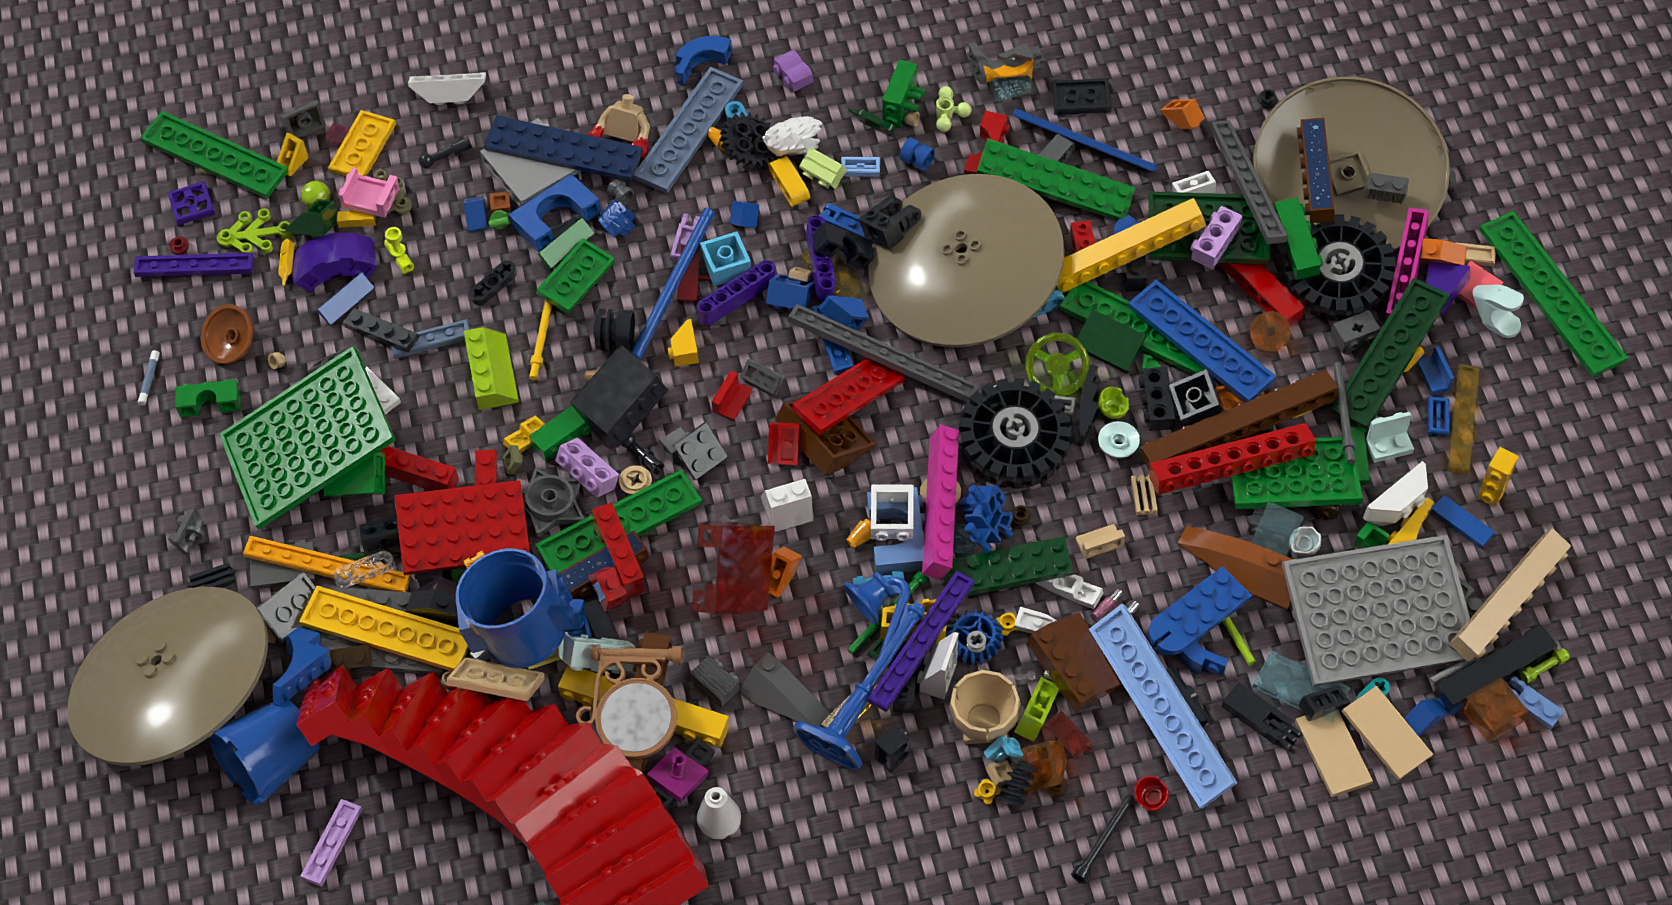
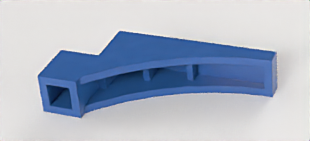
[273,627,331,706]

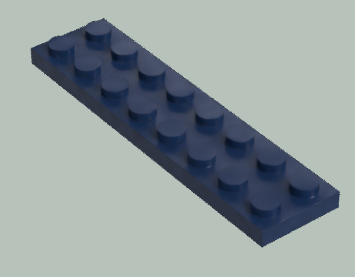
[484,115,643,182]

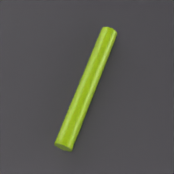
[1222,617,1256,666]

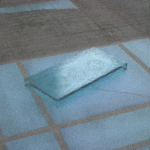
[1252,650,1351,723]

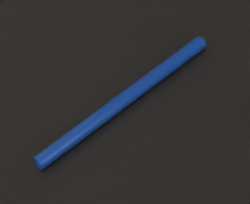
[631,208,715,360]

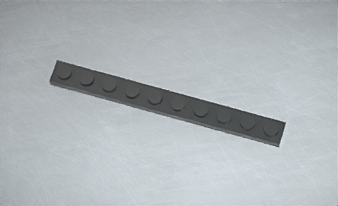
[1211,120,1288,244]
[787,304,979,403]

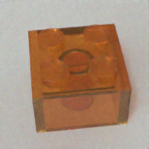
[1461,677,1528,742]

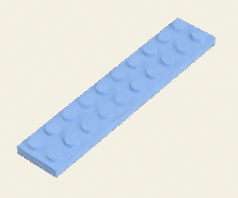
[1089,604,1237,808]

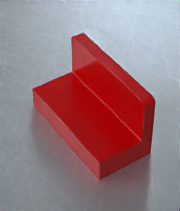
[711,371,752,421]

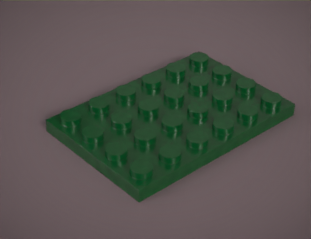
[1148,191,1270,264]

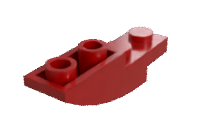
[475,450,498,485]

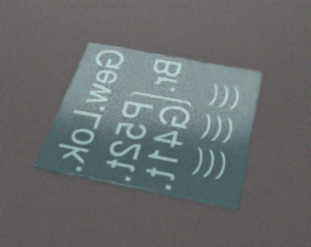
[988,78,1037,102]

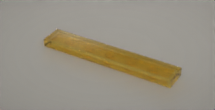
[1447,364,1480,474]

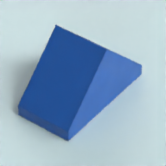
[463,196,488,233]
[1404,698,1448,736]

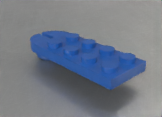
[1148,566,1252,656]

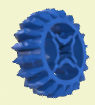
[945,609,1003,665]

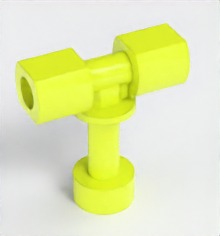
[384,227,414,274]

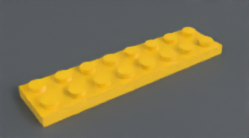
[299,586,469,672]

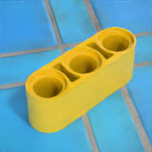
[768,156,810,207]

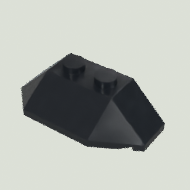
[405,577,459,628]

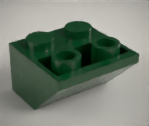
[285,199,337,238]

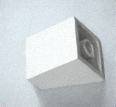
[761,479,813,532]

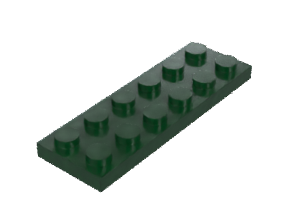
[944,536,1073,597]

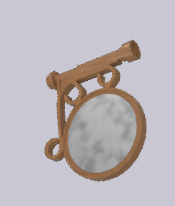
[576,644,684,759]

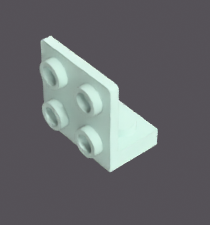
[1365,412,1414,463]

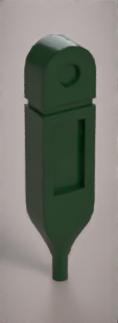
[848,108,895,136]

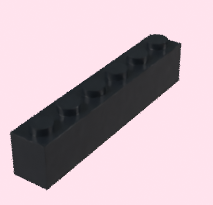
[1433,626,1558,714]

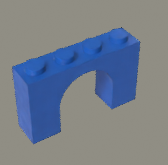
[509,174,602,252]

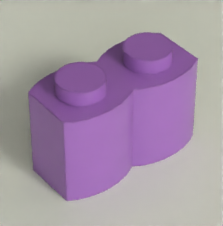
[773,50,813,92]

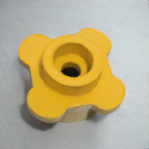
[996,613,1019,636]
[974,779,1000,804]

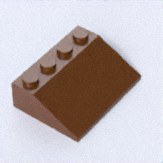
[775,396,877,476]
[1027,613,1123,713]

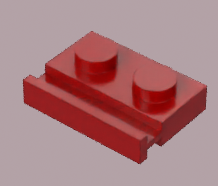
[768,422,800,465]

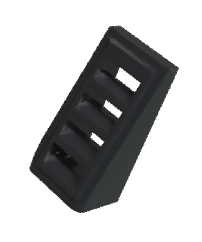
[1299,685,1350,721]

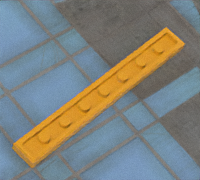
[243,536,412,592]

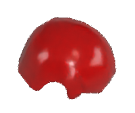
[1134,776,1169,812]

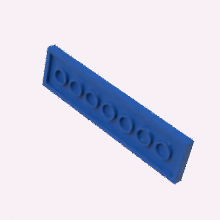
[1128,280,1276,402]

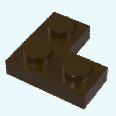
[328,644,373,678]

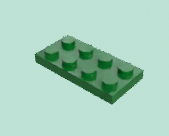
[536,238,615,314]

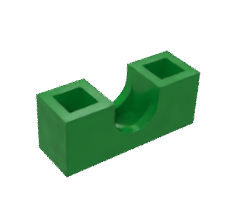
[175,379,241,418]

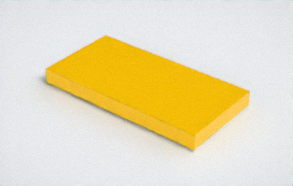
[328,110,396,176]

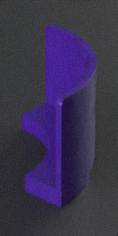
[292,232,377,292]

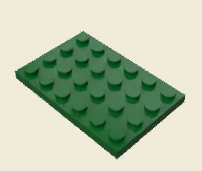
[1226,437,1363,509]

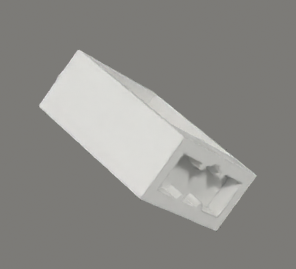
[871,485,913,541]

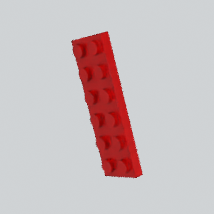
[791,358,906,435]

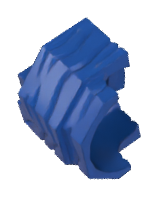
[597,200,636,238]

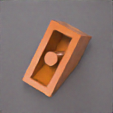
[1160,99,1205,130]
[1420,238,1467,265]
[760,547,802,598]

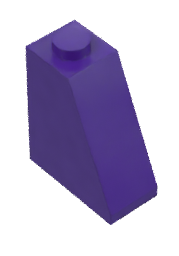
[1426,262,1470,315]

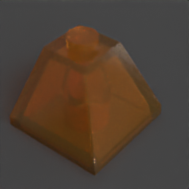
[1013,740,1067,793]

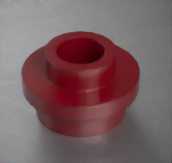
[169,236,189,255]

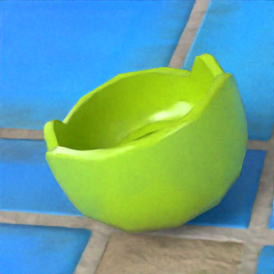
[301,181,331,207]
[1098,386,1129,419]

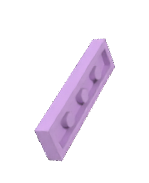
[300,799,362,887]

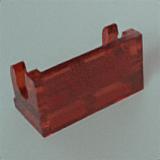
[1045,710,1092,759]

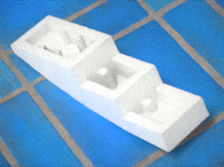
[1036,574,1103,609]

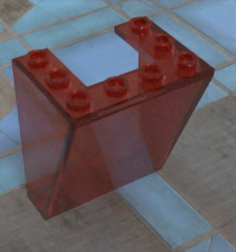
[691,520,775,614]

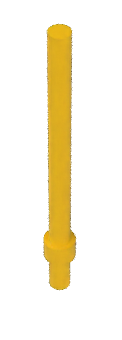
[529,300,552,380]

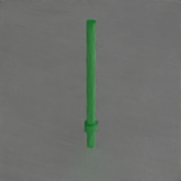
[847,571,928,655]

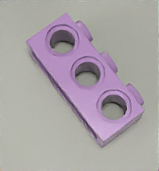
[1191,206,1243,269]
[555,438,619,498]

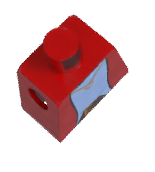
[588,566,627,612]

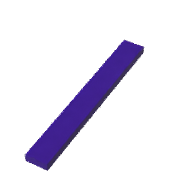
[868,571,975,712]

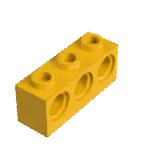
[1477,447,1519,506]

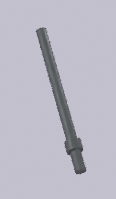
[1333,362,1355,464]

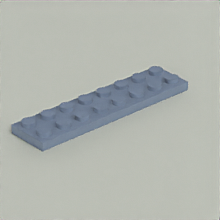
[634,67,743,193]

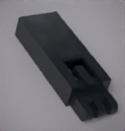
[1222,682,1302,751]

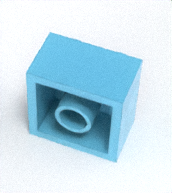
[700,232,751,287]

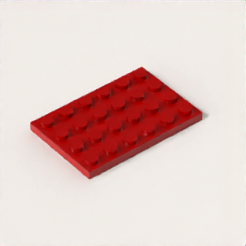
[395,480,530,575]

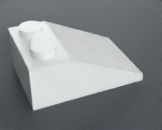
[917,632,958,699]

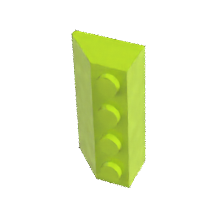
[464,327,519,410]

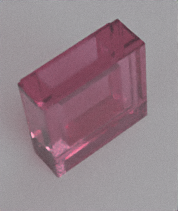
[325,123,350,145]

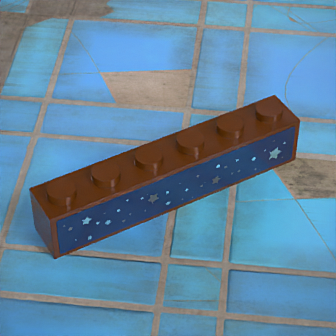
[1297,118,1335,223]
[527,531,649,608]

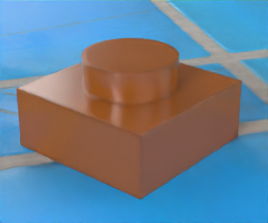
[490,192,511,213]

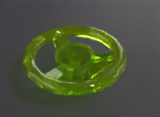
[1025,333,1090,396]

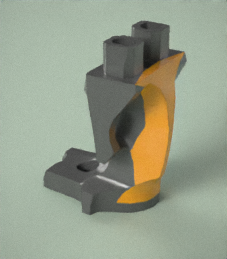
[967,42,1042,84]

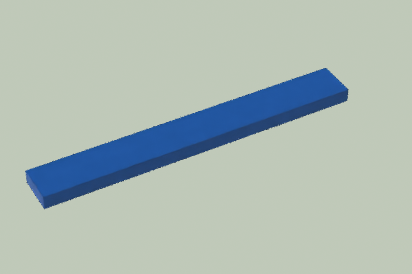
[1013,108,1159,172]

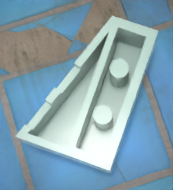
[557,632,636,674]

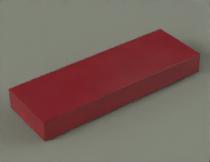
[677,245,701,303]

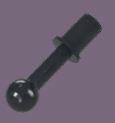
[418,137,473,168]
[621,433,664,474]

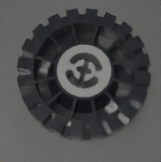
[1284,214,1396,321]
[958,378,1071,489]

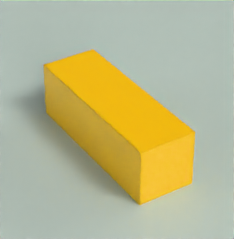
[337,210,376,228]

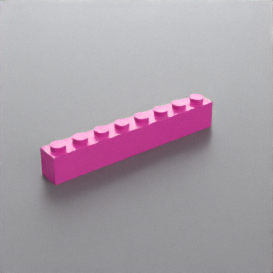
[922,424,959,580]

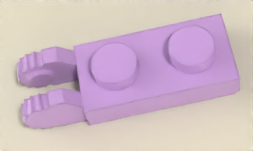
[670,214,700,261]

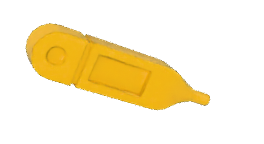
[278,239,295,286]

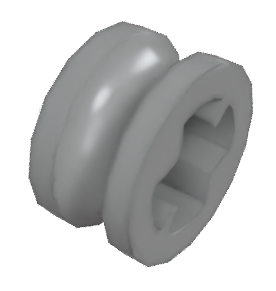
[967,631,986,653]

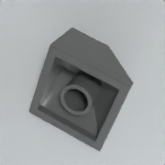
[279,100,326,138]

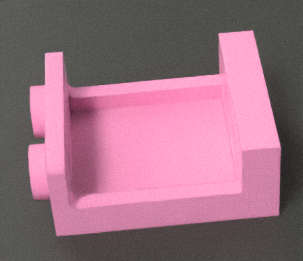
[338,167,399,218]

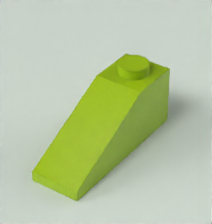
[1014,677,1059,742]

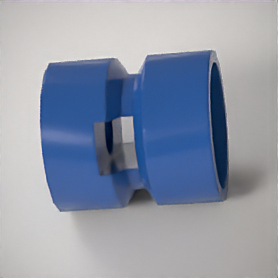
[899,137,935,171]

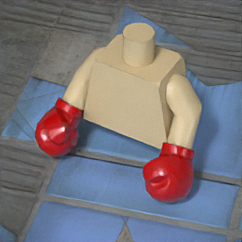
[587,94,650,160]

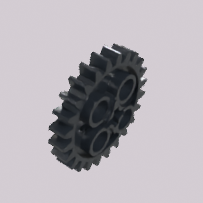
[719,112,778,170]

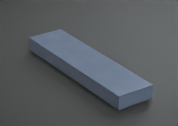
[391,319,470,359]

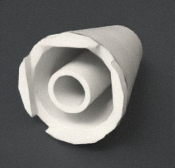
[697,787,741,839]

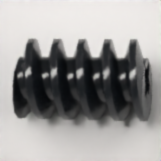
[997,757,1038,807]

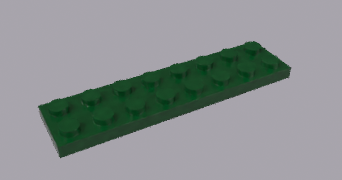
[1331,278,1450,430]

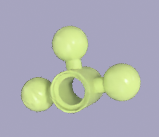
[936,86,972,132]

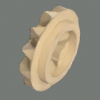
[619,466,652,495]

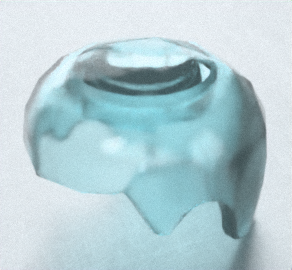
[953,524,977,554]

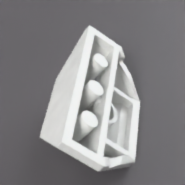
[408,72,486,105]
[1363,461,1428,526]

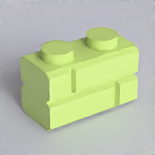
[799,148,847,189]

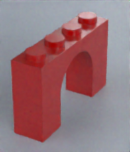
[592,502,644,600]

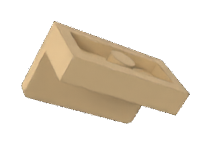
[1076,524,1125,559]

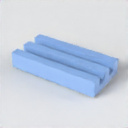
[841,157,880,177]

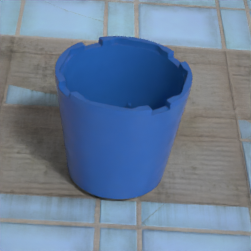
[209,700,320,806]

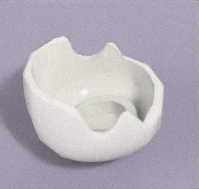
[1289,527,1321,558]

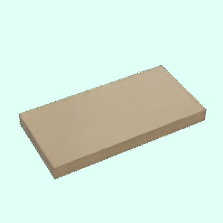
[447,657,545,701]
[1342,686,1433,780]
[1295,710,1373,798]

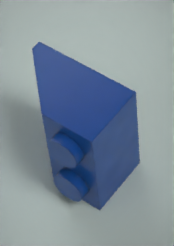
[766,273,815,311]

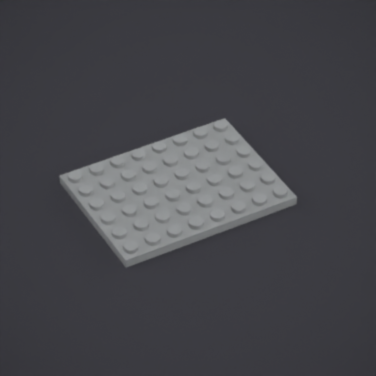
[1282,535,1475,686]

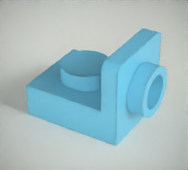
[984,736,1023,762]

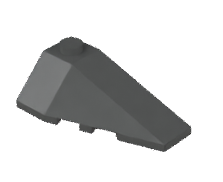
[739,652,832,727]

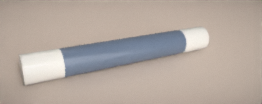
[138,351,160,406]

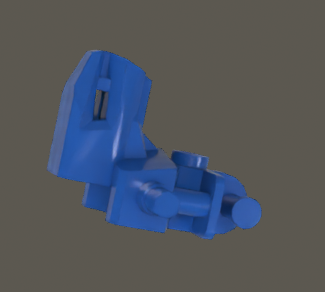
[960,485,1013,554]

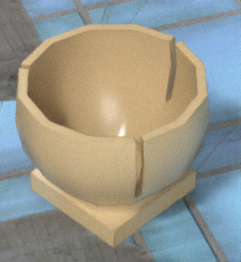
[949,670,1021,744]

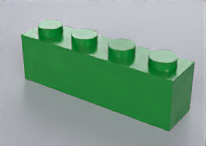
[1274,197,1323,280]
[529,406,592,462]

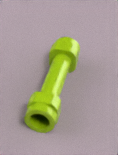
[1520,648,1570,684]

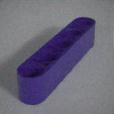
[806,215,836,302]
[697,260,776,326]

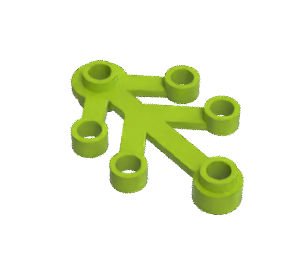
[217,208,293,253]

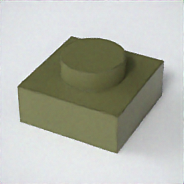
[503,445,522,474]

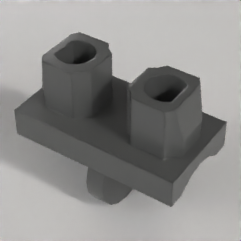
[168,510,205,553]

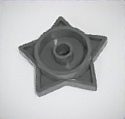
[522,468,584,538]

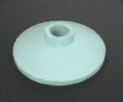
[1098,421,1140,458]

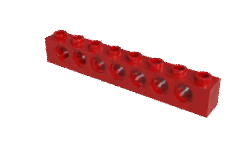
[1149,423,1316,495]

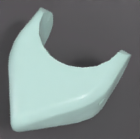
[1472,284,1524,338]

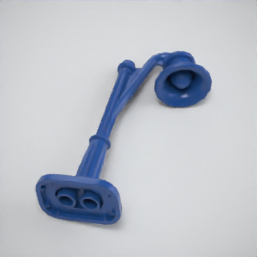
[793,572,925,771]

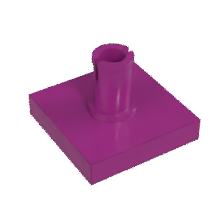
[646,747,709,803]

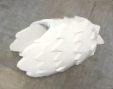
[762,116,822,157]

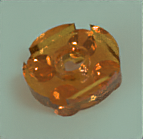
[1250,311,1292,352]

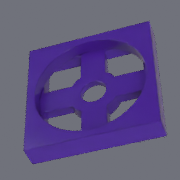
[167,181,215,225]

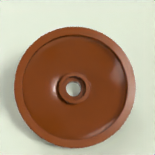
[201,304,254,364]

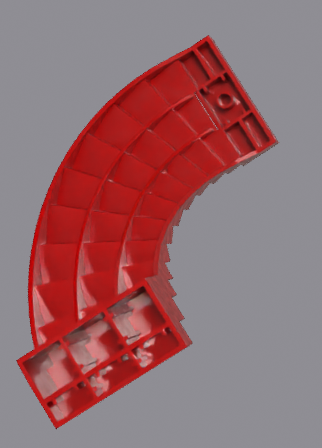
[296,665,709,905]

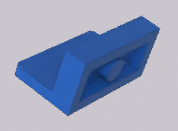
[1416,346,1454,396]

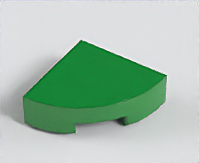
[1142,354,1161,372]

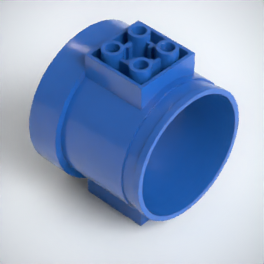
[456,548,574,668]

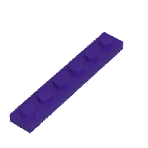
[133,253,254,277]

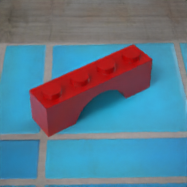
[964,110,1010,175]

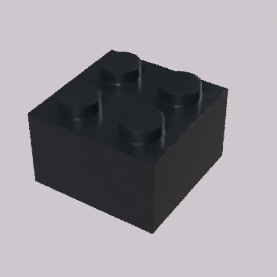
[1169,369,1224,426]

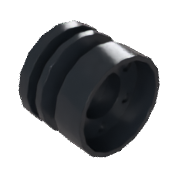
[594,308,635,352]

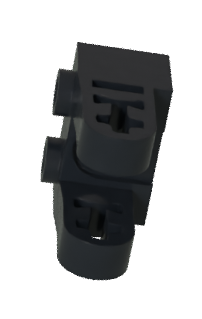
[858,196,921,250]

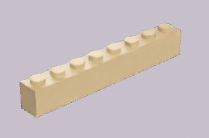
[1449,528,1571,662]

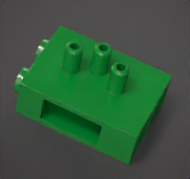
[882,60,925,128]
[323,452,385,498]

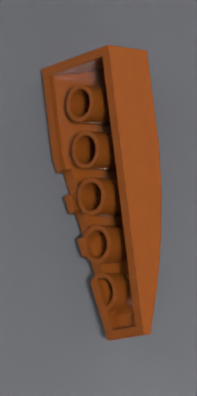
[1178,526,1294,610]

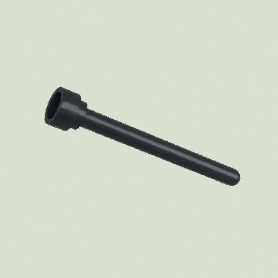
[1071,794,1134,884]

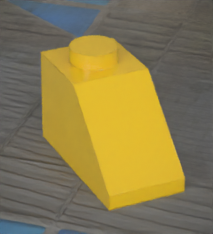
[668,319,699,367]

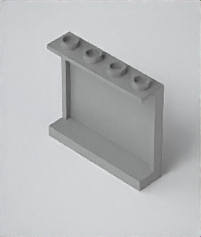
[480,118,582,208]

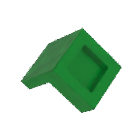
[1354,522,1390,549]

